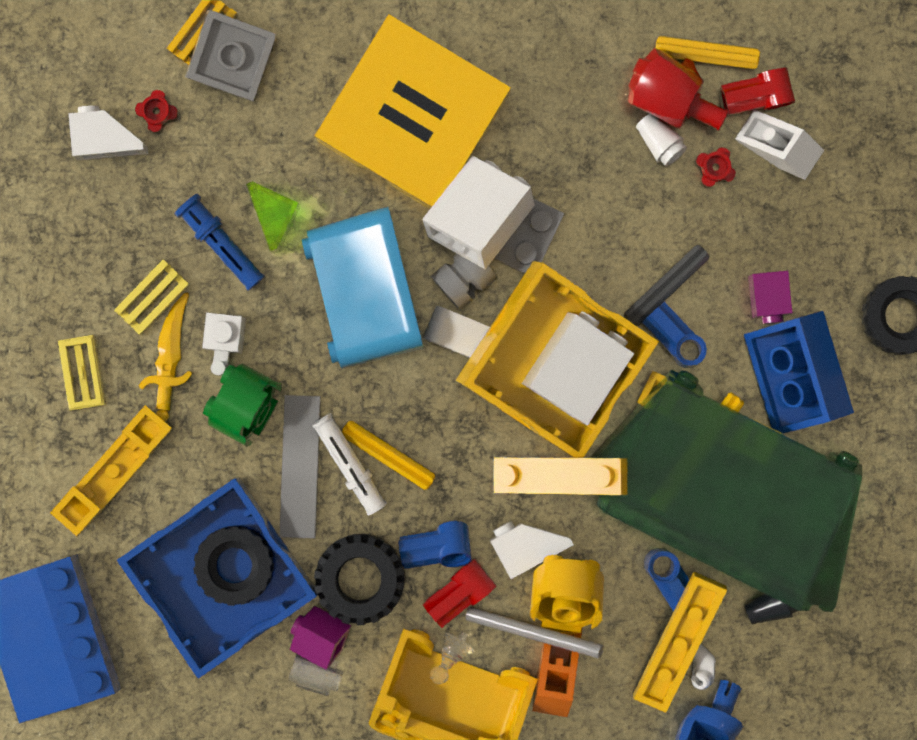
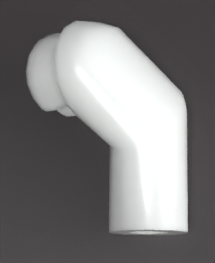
[691,644,716,690]

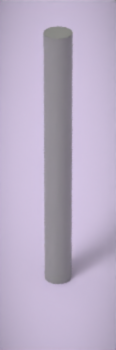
[466,607,604,659]

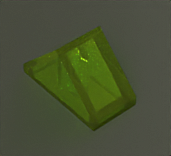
[246,181,301,254]

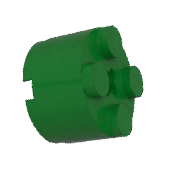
[203,363,282,447]

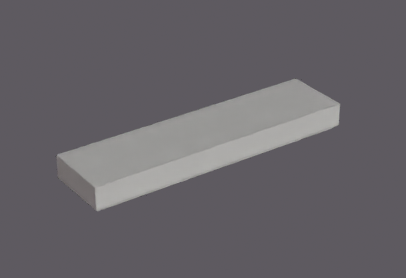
[279,395,321,538]

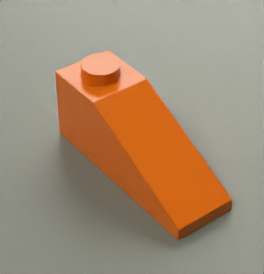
[532,632,582,717]

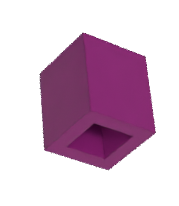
[748,270,793,324]
[289,605,351,670]

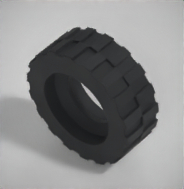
[861,276,917,355]
[193,526,275,606]

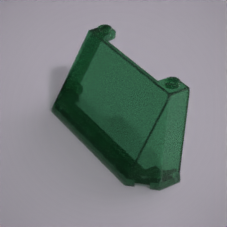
[590,369,862,612]

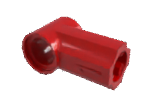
[720,67,795,116]
[422,558,497,628]

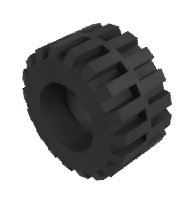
[314,533,405,626]

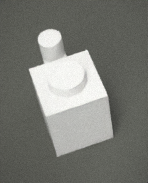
[202,313,246,376]

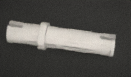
[312,413,387,515]

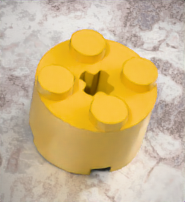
[530,555,604,634]

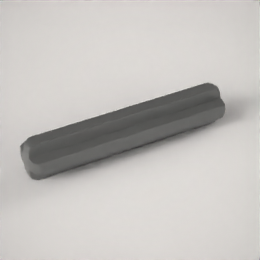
[624,245,710,326]

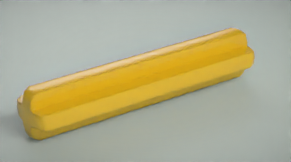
[655,36,760,70]
[341,420,436,490]

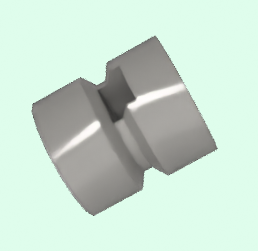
[431,254,498,311]

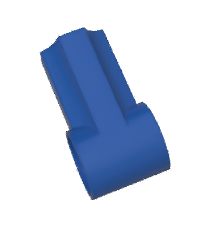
[642,301,707,368]
[398,521,471,569]
[644,548,690,612]

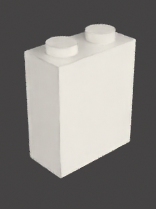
[422,156,535,269]
[521,311,634,426]

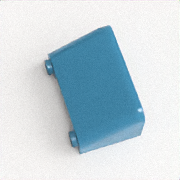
[302,207,424,369]

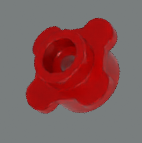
[135,90,178,132]
[696,147,736,187]

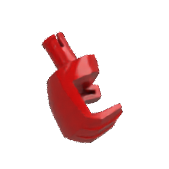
[627,48,729,131]

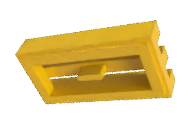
[167,0,238,65]

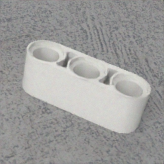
[423,305,490,358]

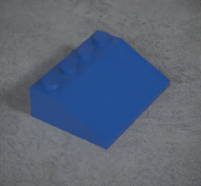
[0,554,121,723]

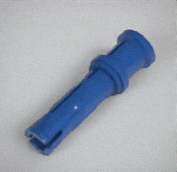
[174,193,265,291]

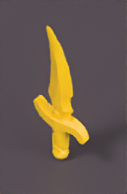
[139,292,192,422]

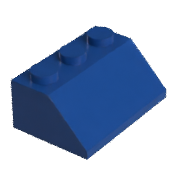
[743,311,854,434]

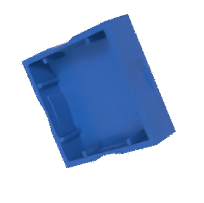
[116,477,318,679]

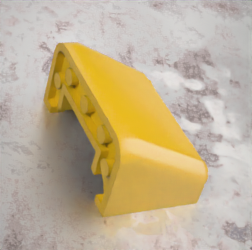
[368,629,538,740]

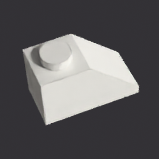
[69,106,148,160]
[735,110,824,180]
[490,521,574,579]

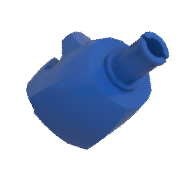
[675,680,744,740]

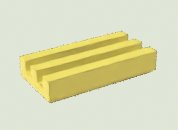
[114,259,190,335]
[58,335,106,411]

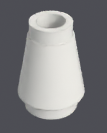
[636,114,687,166]

